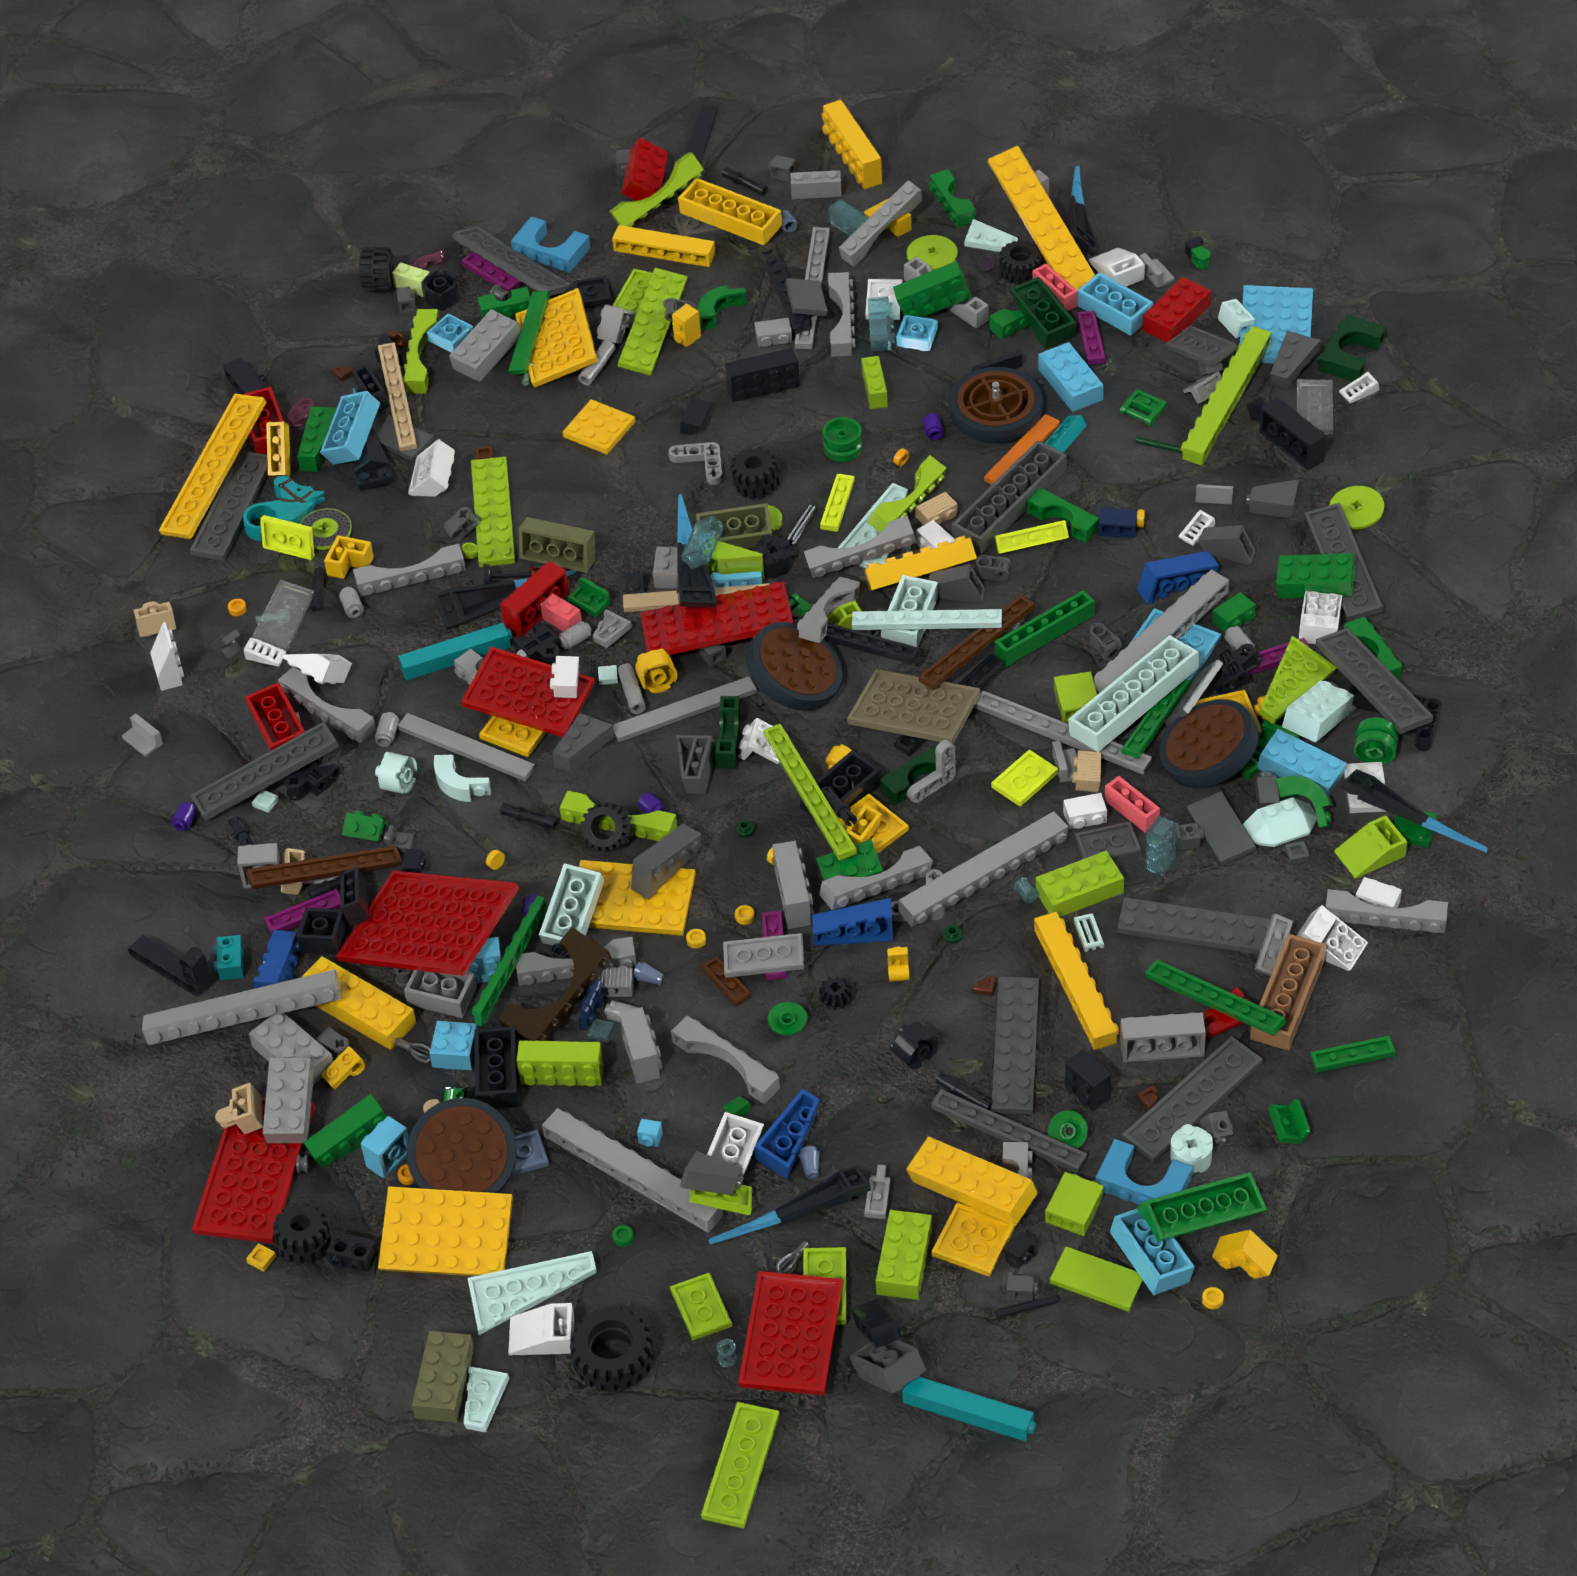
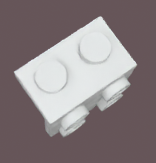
[738,718,780,764]

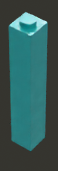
[398,622,512,681]
[902,1377,1036,1442]

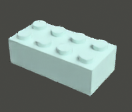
[881,575,938,647]
[1282,680,1354,742]
[539,863,604,945]

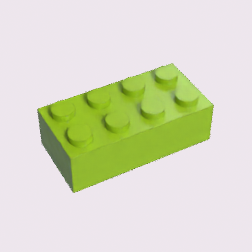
[1036,851,1124,917]
[517,1041,604,1087]
[876,1210,932,1300]

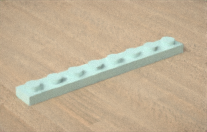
[852,609,1002,630]

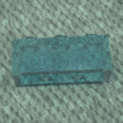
[829,199,870,236]
[868,297,895,351]
[681,515,724,569]
[1145,816,1176,876]

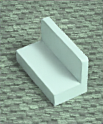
[1218,299,1255,338]

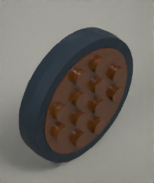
[949,367,1043,443]
[746,622,843,711]
[1159,699,1259,788]
[407,1098,517,1193]

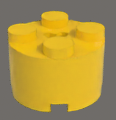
[635,649,677,693]

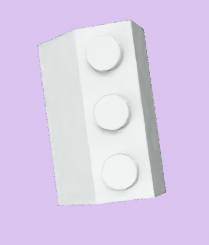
[408,439,455,497]
[707,1112,764,1176]

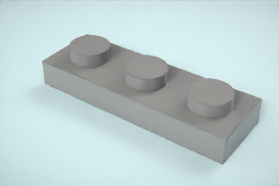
[1254,914,1293,977]

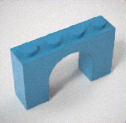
[511,216,590,273]
[1096,1139,1193,1205]

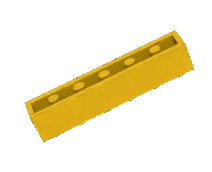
[612,225,716,267]
[864,536,977,591]

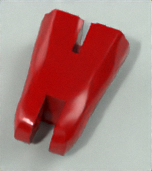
[1203,987,1250,1038]

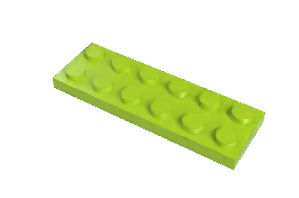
[701,1402,780,1529]

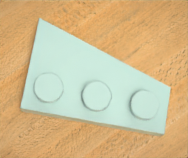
[965,219,1018,252]
[464,1366,510,1432]

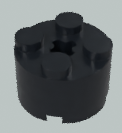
[423,270,459,311]
[754,535,792,578]
[890,1022,938,1069]

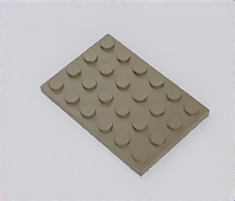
[847,669,981,744]

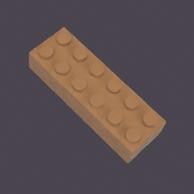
[1250,934,1327,1051]

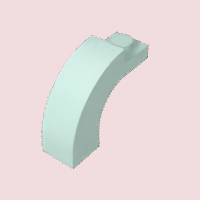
[434,755,491,802]

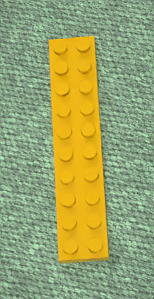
[988,146,1095,290]
[159,394,266,539]

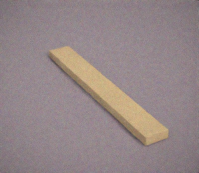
[378,342,417,452]
[623,583,769,612]

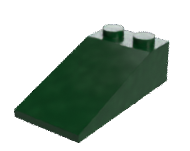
[1009,277,1076,349]

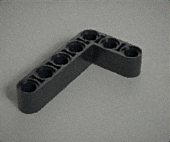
[1349,684,1441,751]
[128,935,212,997]

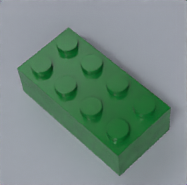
[893,261,972,318]
[1276,553,1356,598]

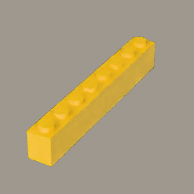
[1034,911,1119,1050]

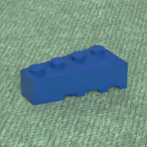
[1137,551,1219,605]
[812,898,893,946]
[253,930,300,988]
[754,1089,819,1180]

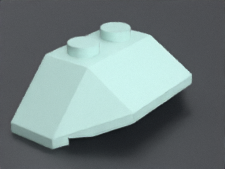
[1242,797,1317,847]

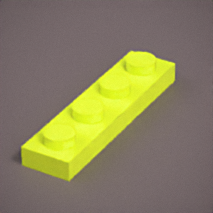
[820,474,855,532]
[994,520,1069,554]

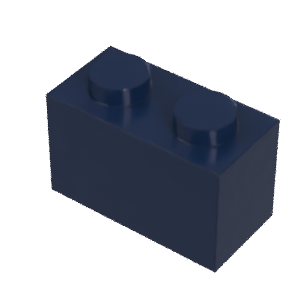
[1099,508,1137,538]

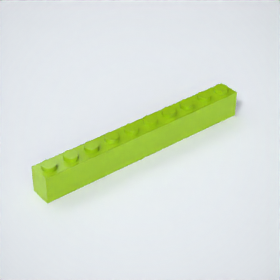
[1181,326,1271,465]

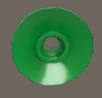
[767,1002,808,1036]
[1048,1110,1088,1149]

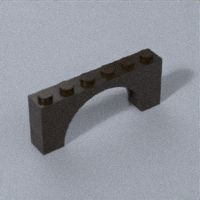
[497,927,612,1041]

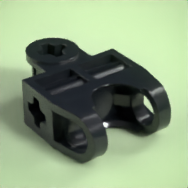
[512,622,561,665]
[1204,644,1262,694]
[284,756,340,801]

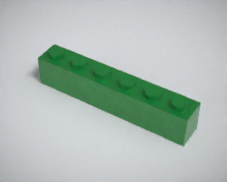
[995,590,1095,667]

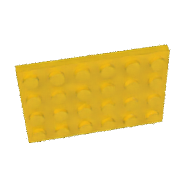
[515,288,598,388]
[579,860,696,936]
[378,1187,513,1276]

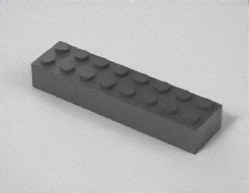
[952,440,1067,555]

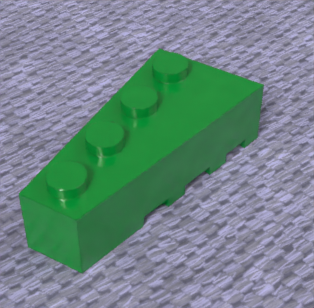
[297,407,337,472]
[304,1094,387,1168]

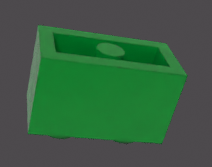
[1212,592,1256,633]

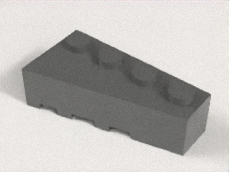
[631,823,701,900]

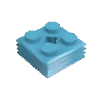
[427,314,474,353]
[896,315,938,351]

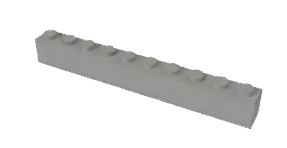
[1094,569,1229,692]
[898,811,1068,927]
[142,969,341,1045]
[542,1108,723,1233]

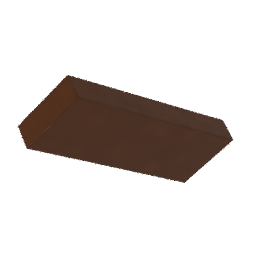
[701,956,752,1007]

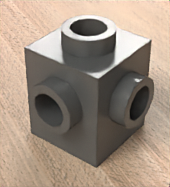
[1200,1111,1233,1145]

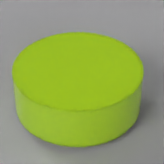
[461,543,478,559]

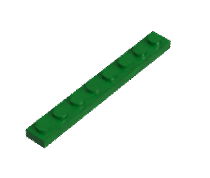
[472,896,546,1026]
[1145,960,1286,1036]

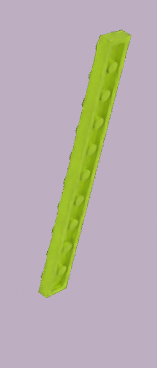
[763,724,857,860]

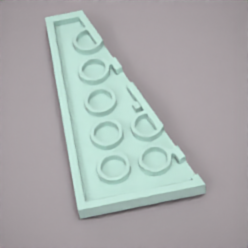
[838,483,908,569]
[468,1251,597,1335]

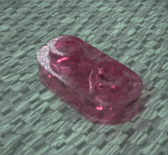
[412,250,446,269]
[287,398,314,426]

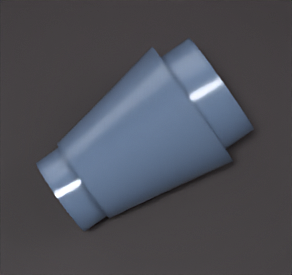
[781,210,798,232]
[633,962,664,985]
[799,1146,819,1179]

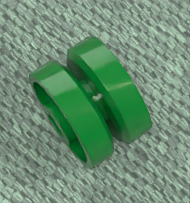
[822,417,862,462]
[1353,717,1399,765]

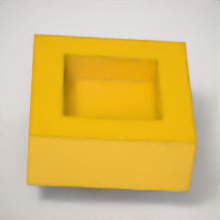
[246,1243,277,1272]

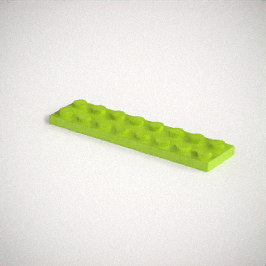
[618,268,688,376]
[471,457,515,567]

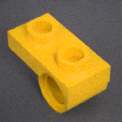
[887,947,910,982]
[320,1046,365,1089]

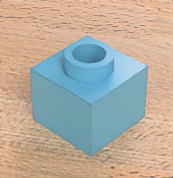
[637,1119,663,1147]

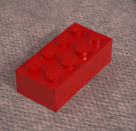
[621,137,668,201]
[1142,277,1211,342]
[241,387,291,454]
[500,561,569,637]
[245,682,305,751]

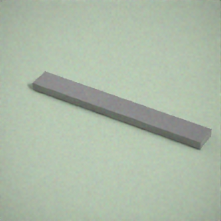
[613,676,757,743]
[398,713,535,782]

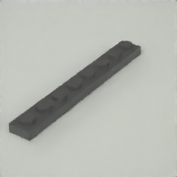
[931,1089,1087,1174]

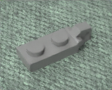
[864,1165,891,1219]

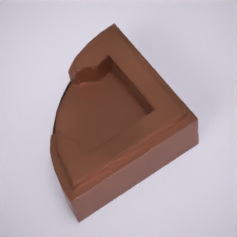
[388,330,407,347]
[331,366,355,382]
[973,976,996,996]
[1137,1085,1157,1111]

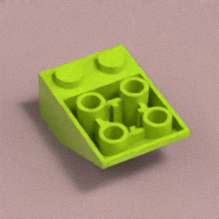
[704,540,765,581]
[1334,815,1407,879]

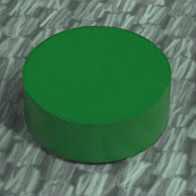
[612,1225,634,1247]

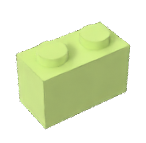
[392,262,430,297]

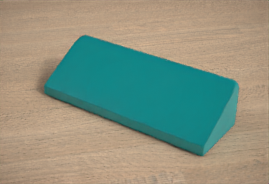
[1044,415,1087,453]

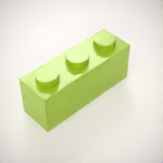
[861,356,888,409]

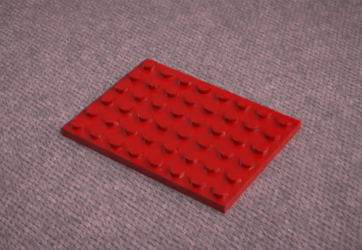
[336,871,520,976]

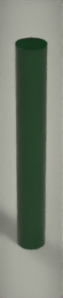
[1136,436,1183,454]

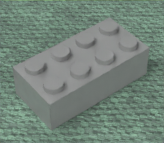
[449,309,520,382]
[772,841,814,929]
[1120,1012,1206,1062]
[249,1013,333,1085]
[263,1058,314,1143]

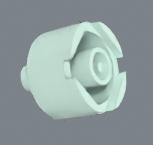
[375,752,417,794]
[1170,1124,1213,1175]

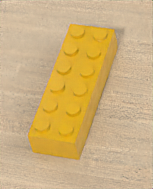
[822,100,882,189]
[678,178,782,246]
[302,956,416,1050]
[906,1136,1037,1226]

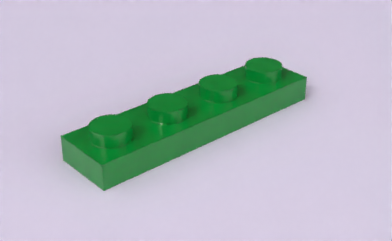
[1310,1036,1395,1073]

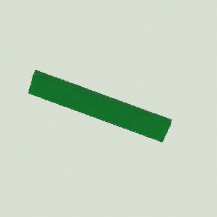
[509,291,550,375]
[1121,679,1191,759]

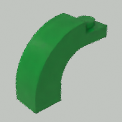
[697,285,747,330]
[1276,776,1334,829]

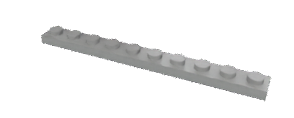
[795,227,830,349]
[974,691,1152,775]

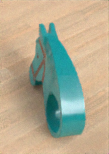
[243,476,325,541]

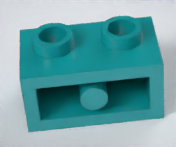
[214,935,244,980]

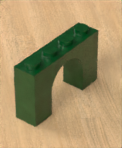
[1317,315,1386,382]

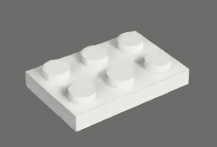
[865,279,902,320]
[1343,762,1385,813]

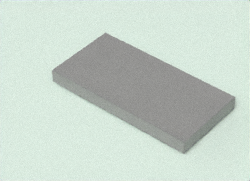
[723,933,804,978]

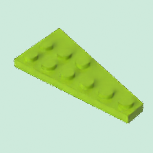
[1258,636,1337,724]

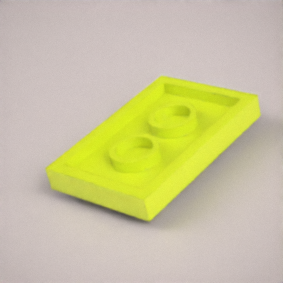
[260,515,315,560]
[991,750,1058,807]

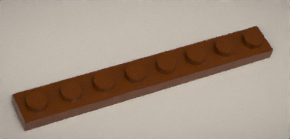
[918,595,1035,690]
[246,846,402,890]

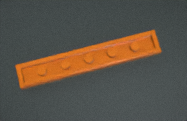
[984,414,1060,485]

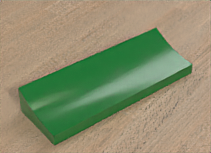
[1137,1172,1267,1242]

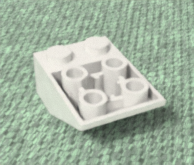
[1089,248,1145,287]
[1299,591,1342,644]
[150,622,184,691]
[282,654,352,685]
[1296,905,1368,971]
[509,1303,574,1355]

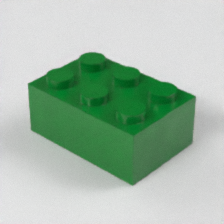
[816,839,883,881]

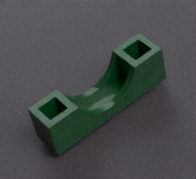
[715,696,741,768]
[880,743,939,805]

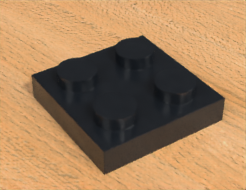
[573,276,612,308]

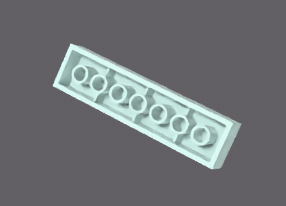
[1068,635,1199,752]

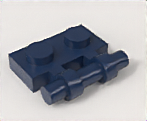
[579,979,603,1031]

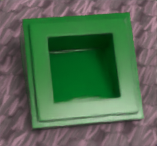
[722,1096,751,1117]

